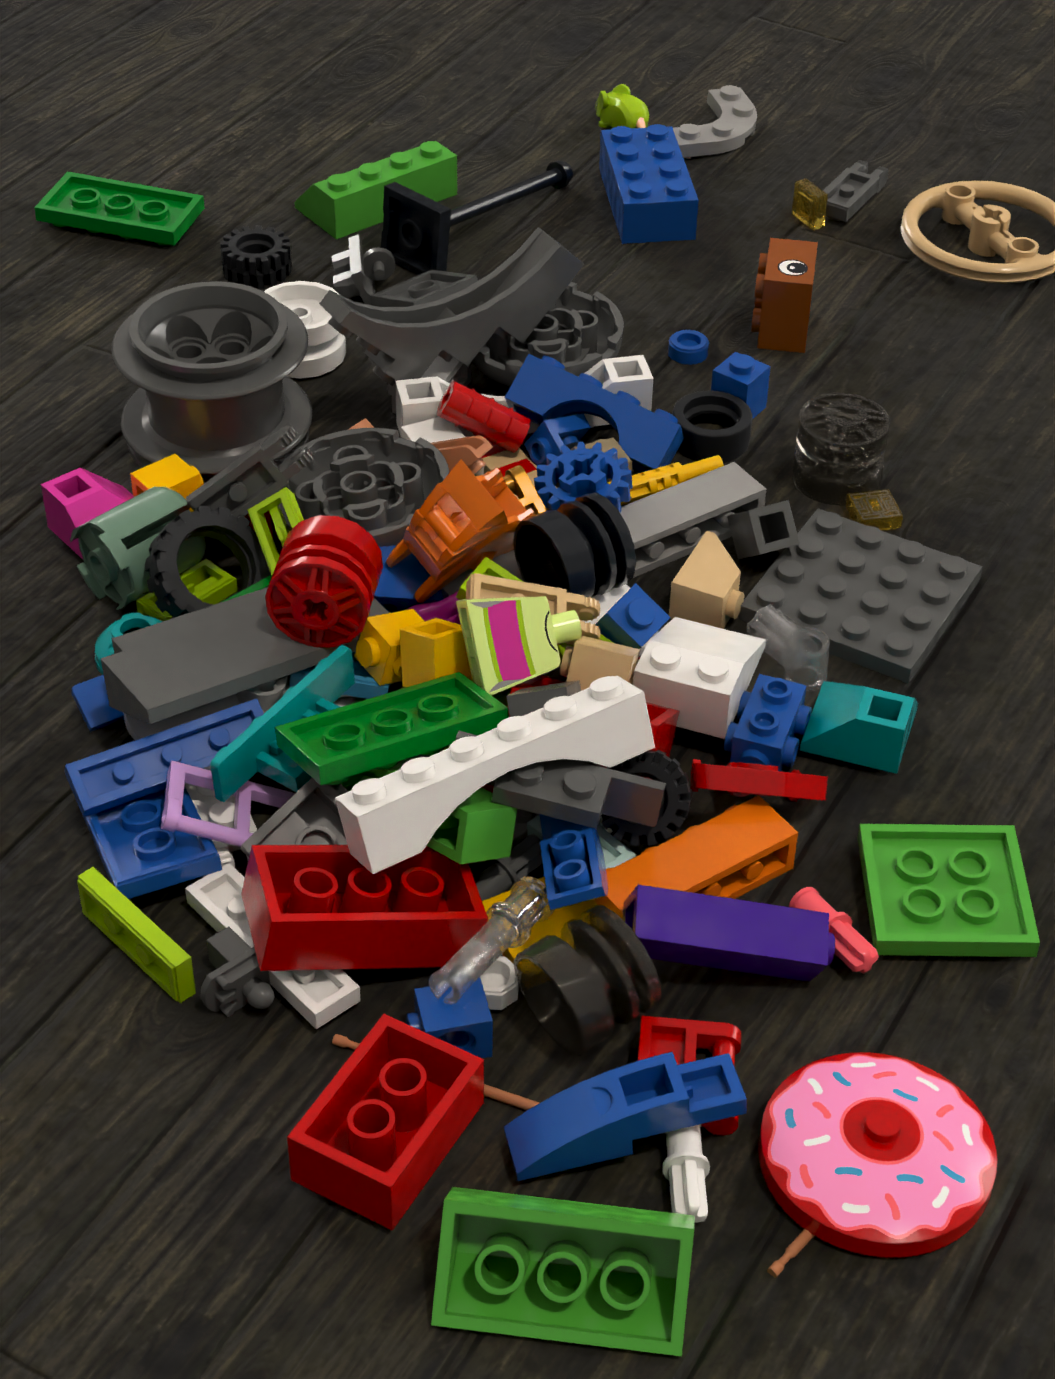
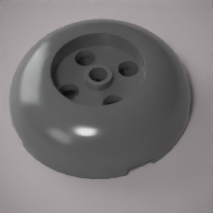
[471,282,624,388]
[278,428,449,547]

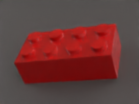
[241,845,488,971]

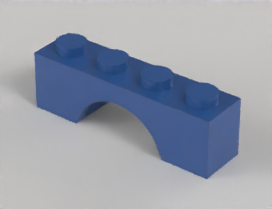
[504,354,684,473]

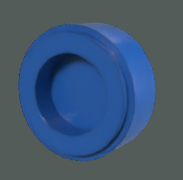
[668,330,709,365]

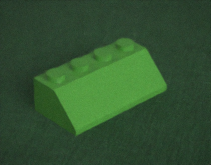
[295,141,457,239]
[431,1187,695,1357]

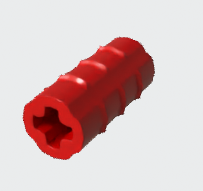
[437,380,531,453]

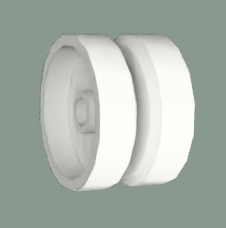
[264,281,346,379]

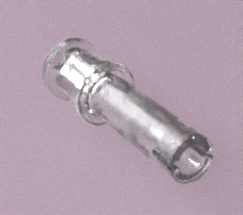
[429,876,555,1004]

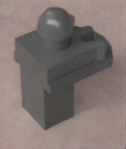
[200,926,275,1017]

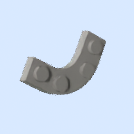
[673,85,757,157]

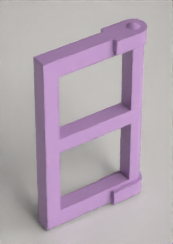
[161,761,295,847]

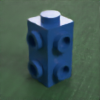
[724,674,812,771]

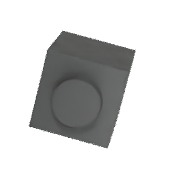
[727,500,800,560]

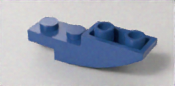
[539,814,608,910]
[504,1052,747,1181]

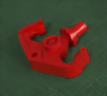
[690,759,828,801]

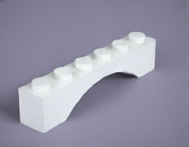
[395,355,653,437]
[335,676,655,874]

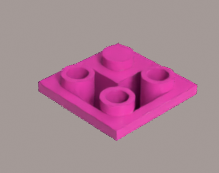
[41,468,135,559]

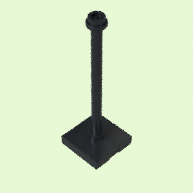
[381,160,573,275]

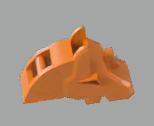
[386,459,535,603]

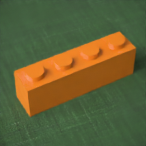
[594,795,798,956]

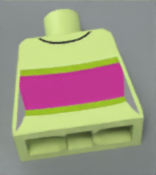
[456,596,582,695]

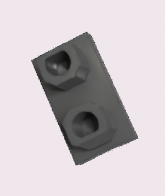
[332,234,396,305]

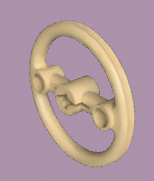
[901,180,1055,283]

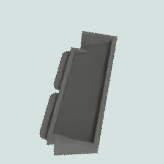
[101,587,389,724]

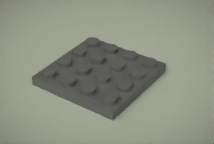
[738,508,983,684]

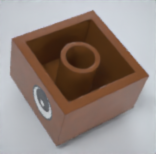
[751,238,818,353]

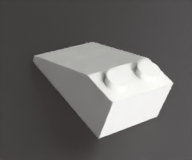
[633,617,766,739]

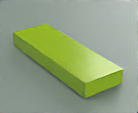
[77,867,196,1003]

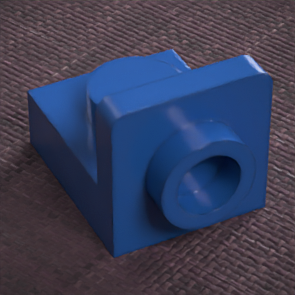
[524,413,591,466]

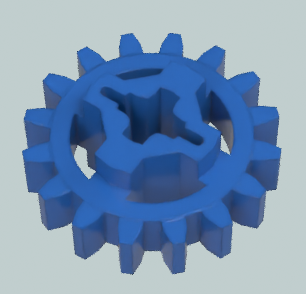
[534,441,633,512]

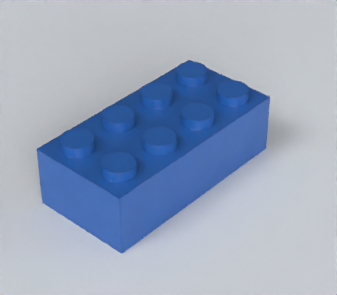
[599,124,699,244]

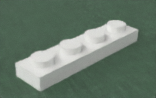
[185,863,361,1029]

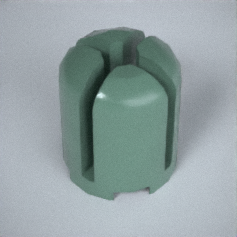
[70,487,206,610]

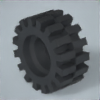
[220,225,292,289]
[601,750,692,846]

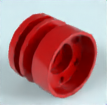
[265,515,383,648]

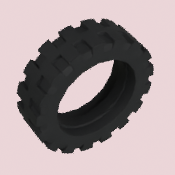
[145,506,271,619]

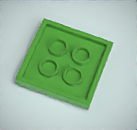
[857,824,1040,957]

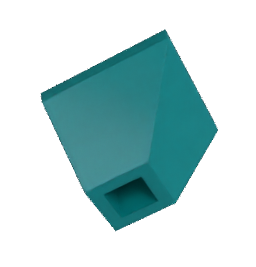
[800,681,918,774]

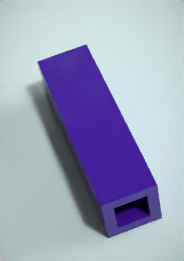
[621,884,835,982]

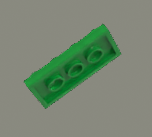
[34,171,205,246]
[275,672,509,785]

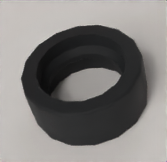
[672,390,753,462]

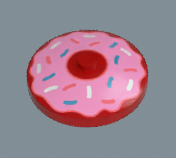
[758,1052,997,1258]

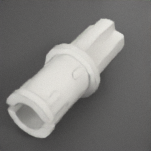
[662,1124,710,1223]

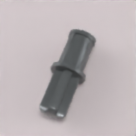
[474,834,543,901]

